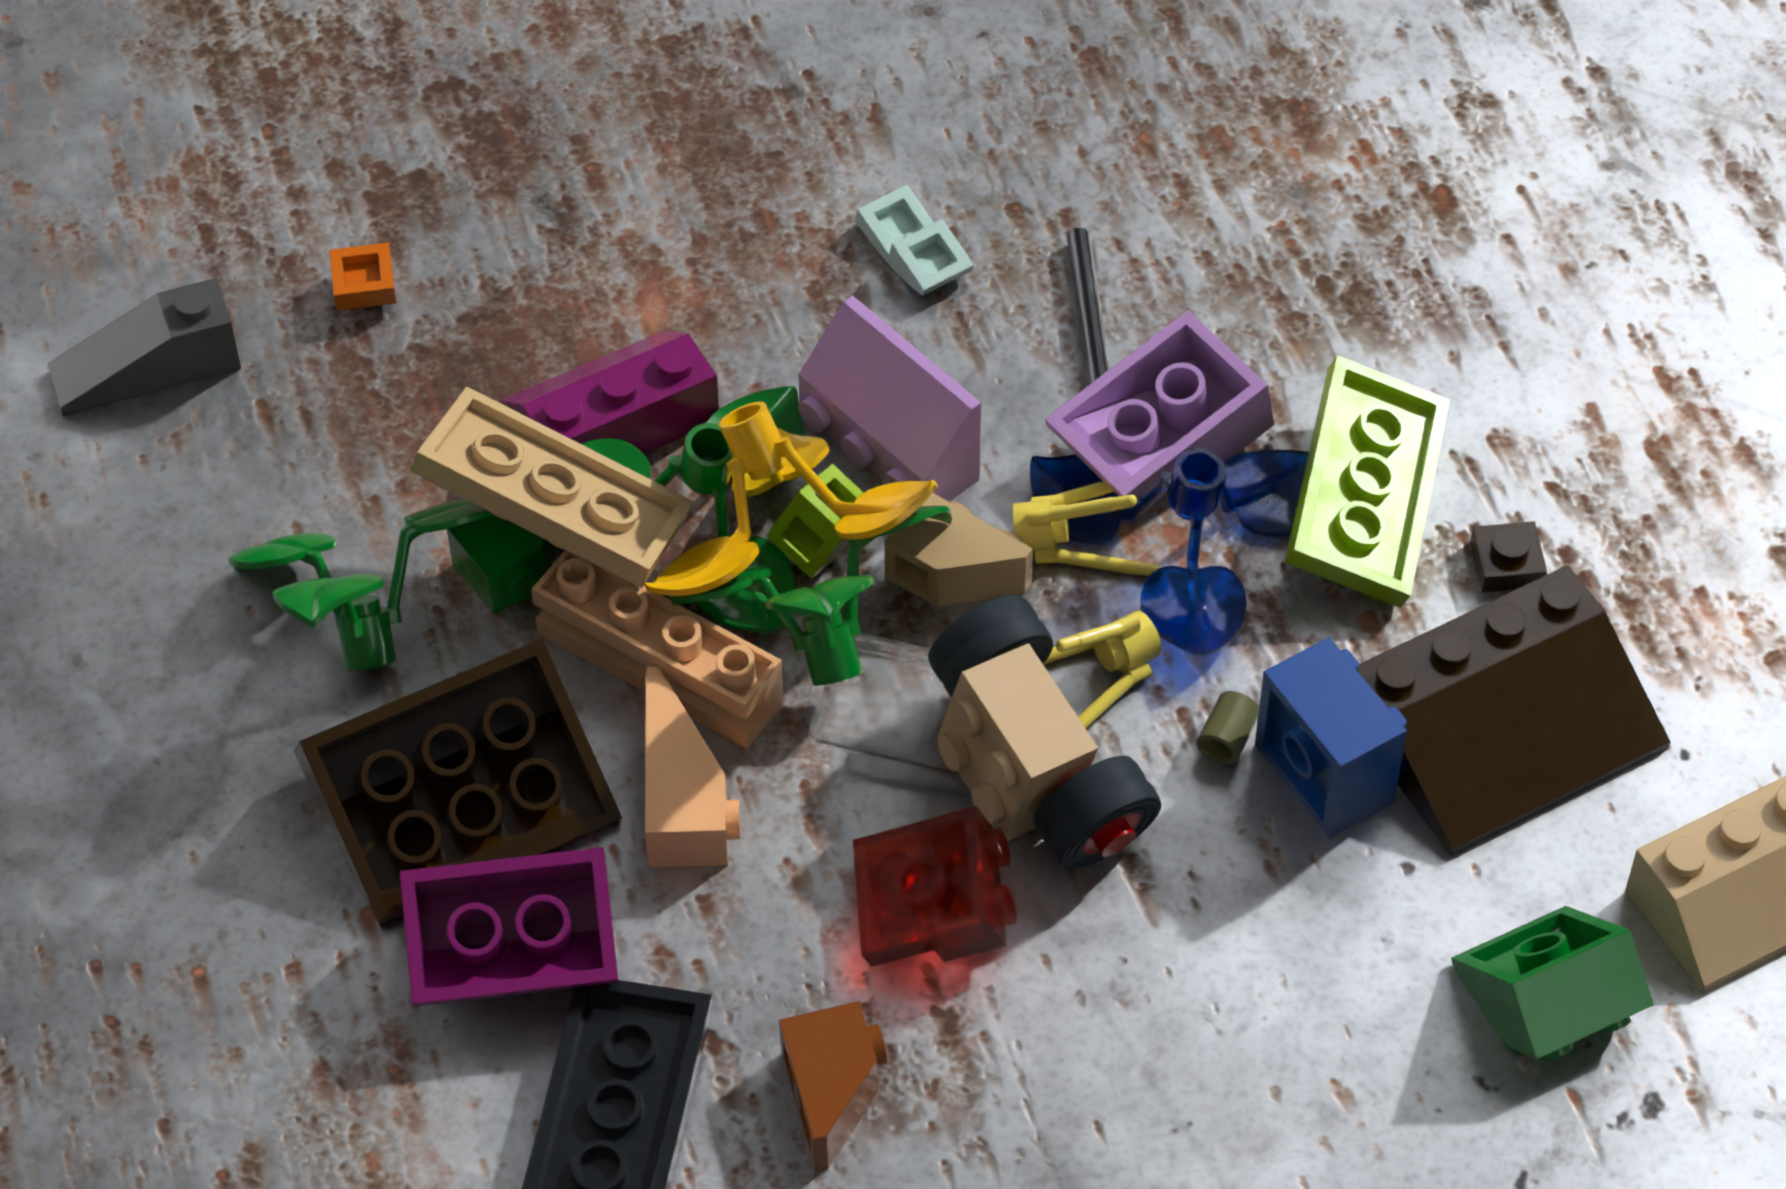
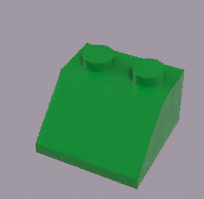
[1451,906,1654,1060]

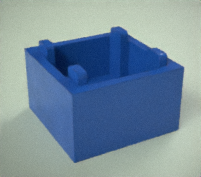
[1255,637,1407,838]

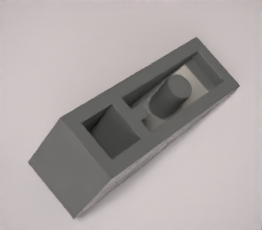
[48,278,241,416]

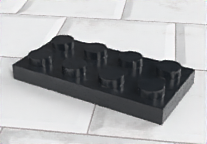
[522,980,713,1189]

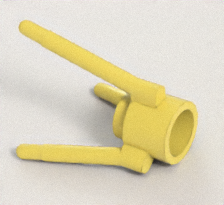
[1013,482,1164,578]
[1043,611,1162,728]

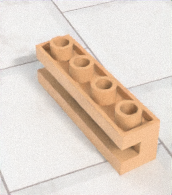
[531,550,784,749]

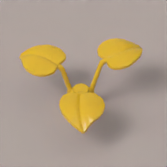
[643,402,938,596]

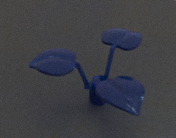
[1030,448,1309,656]

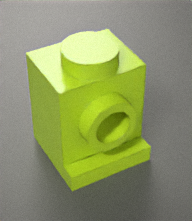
[766,464,864,579]

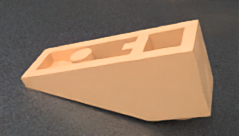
[645,666,741,868]

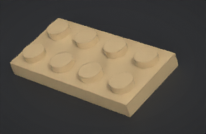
[410,386,693,588]

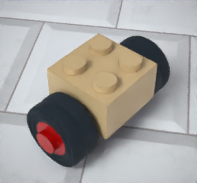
[928,594,1162,869]

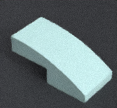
[855,185,974,296]

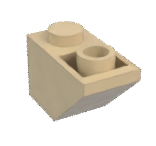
[884,493,1033,607]

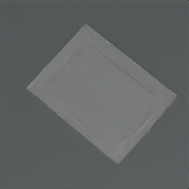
[791,633,972,800]

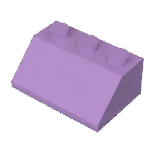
[798,295,981,501]

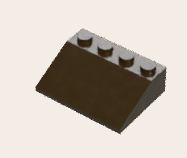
[1358,565,1671,856]
[294,638,622,925]

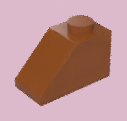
[779,1001,887,1172]

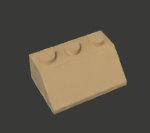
[1625,776,1786,993]

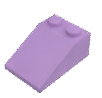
[1045,310,1275,498]

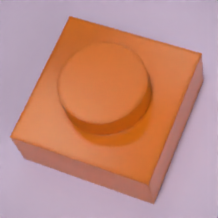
[329,242,397,311]

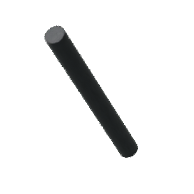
[1066,228,1110,386]

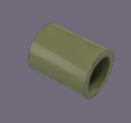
[1196,691,1259,765]

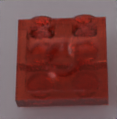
[853,806,1017,967]

